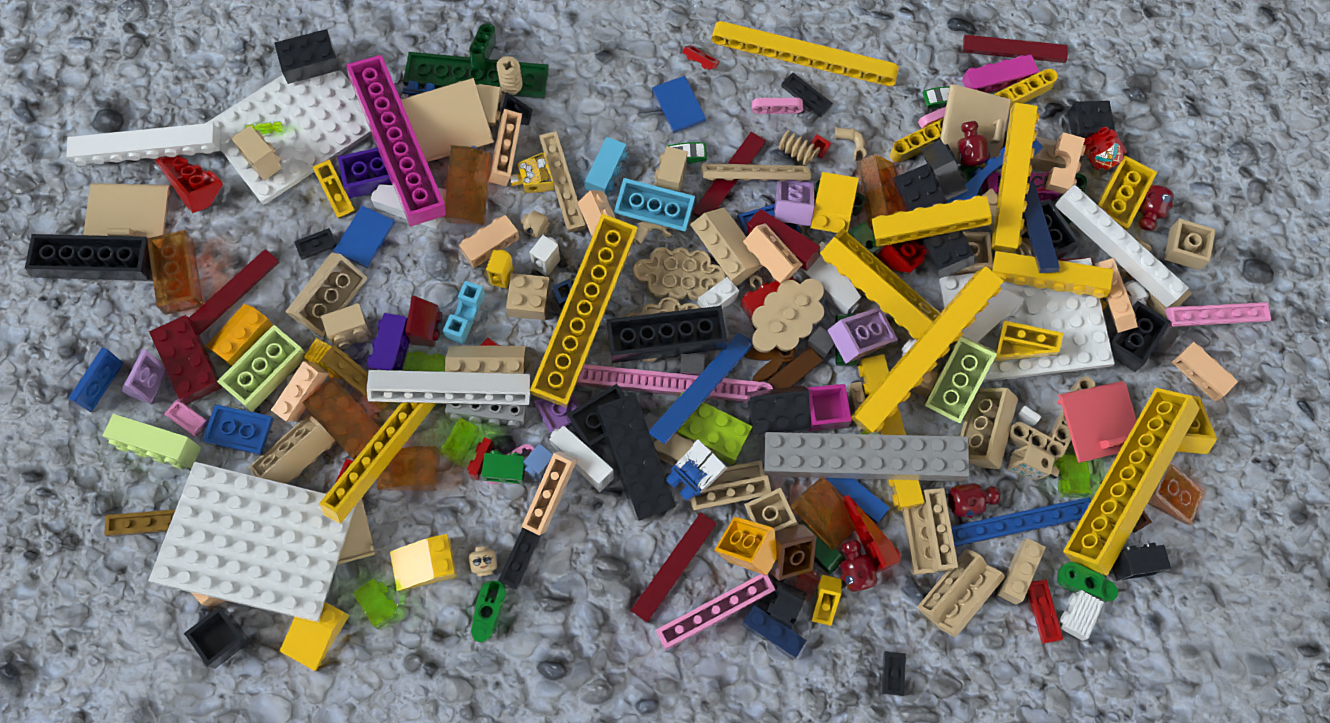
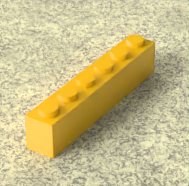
[872,196,992,247]
[992,251,1113,298]

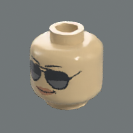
[521,211,550,238]
[469,546,497,577]

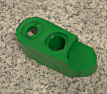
[1057,562,1118,603]
[470,580,507,643]

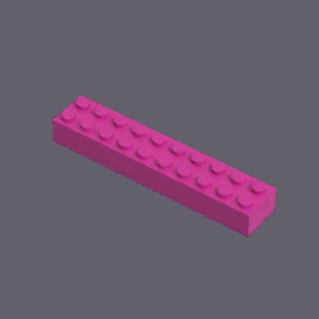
[346,55,446,227]

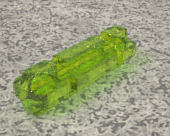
[246,121,283,134]

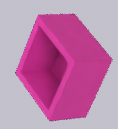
[807,384,851,432]

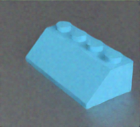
[614,178,695,232]

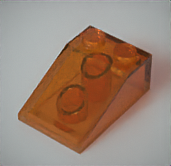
[377,446,440,491]
[1147,462,1204,525]
[790,476,855,550]

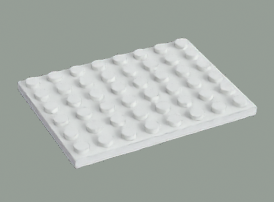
[207,70,372,205]
[939,258,1114,382]
[148,462,356,622]

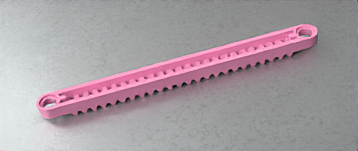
[576,364,773,403]

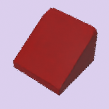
[809,134,833,159]

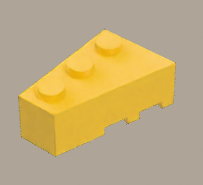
[994,320,1063,361]

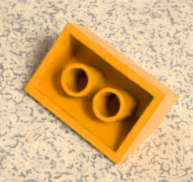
[205,303,273,367]
[714,516,777,576]

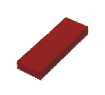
[1027,579,1064,644]

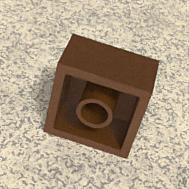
[769,524,817,580]

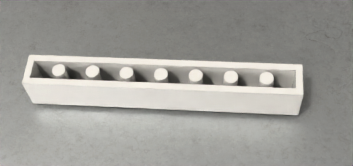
[66,123,220,166]
[1055,185,1189,308]
[367,370,530,405]

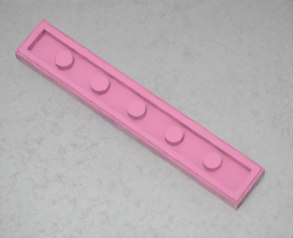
[1166,302,1271,327]

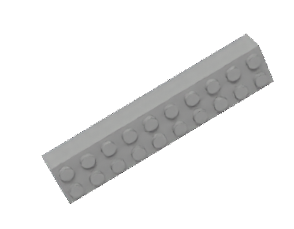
[765,432,969,481]

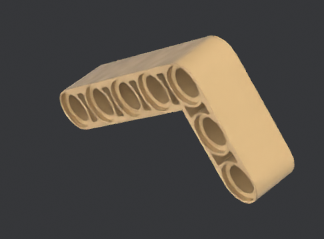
[1008,377,1095,462]

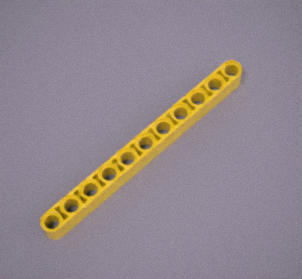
[711,21,899,86]
[890,69,1058,163]

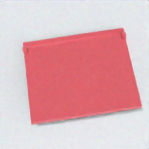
[1057,381,1137,463]

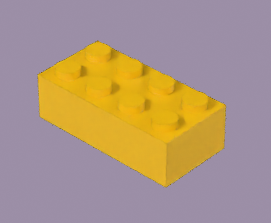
[1096,155,1157,231]

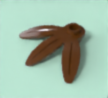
[744,324,796,382]

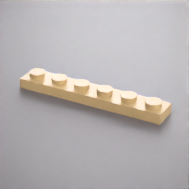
[539,131,586,233]
[701,164,811,182]

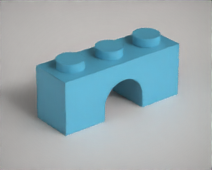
[443,281,485,345]

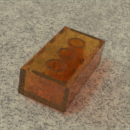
[147,230,203,315]
[302,377,380,460]

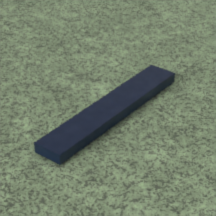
[1022,182,1060,273]

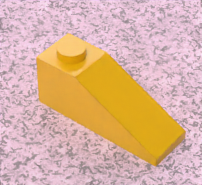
[312,159,355,218]

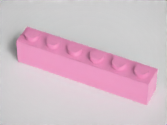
[655,574,775,651]

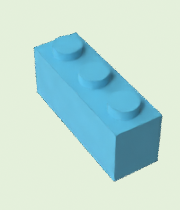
[585,137,628,195]

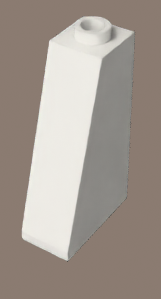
[371,185,450,229]
[795,242,861,314]
[954,288,1023,344]
[549,425,614,492]

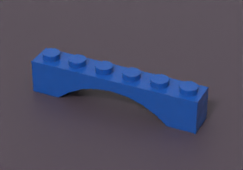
[947,139,1043,203]

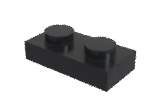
[294,228,337,260]
[882,651,906,697]

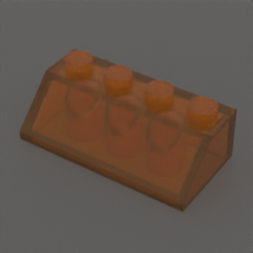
[444,145,491,225]
[856,154,905,229]

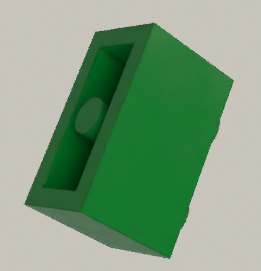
[481,451,525,485]

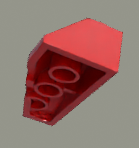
[155,155,223,214]
[877,239,926,273]
[842,495,901,573]

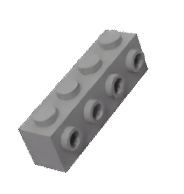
[445,403,528,428]

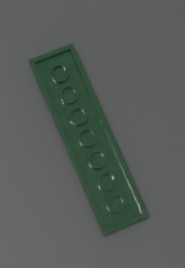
[403,52,549,99]

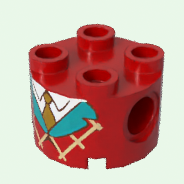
[1083,127,1127,171]

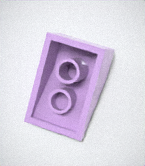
[774,180,814,226]
[828,307,898,363]
[122,349,167,404]

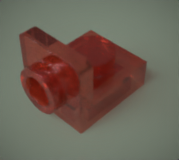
[794,570,821,603]

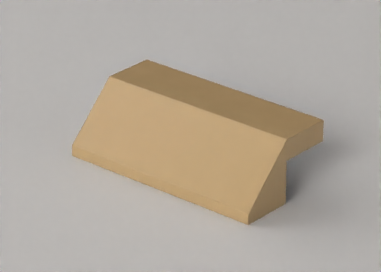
[686,460,771,511]
[903,488,958,575]
[917,548,1005,638]

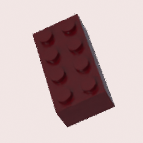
[149,315,223,405]

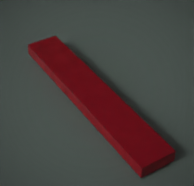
[963,34,1068,63]
[692,132,766,218]
[189,249,280,335]
[630,512,717,623]

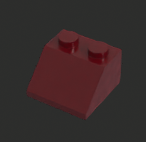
[406,296,443,347]

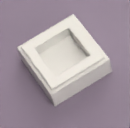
[1015,406,1041,427]

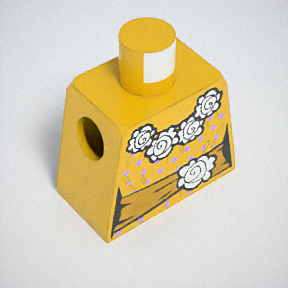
[510,152,555,193]

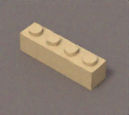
[847,382,865,433]

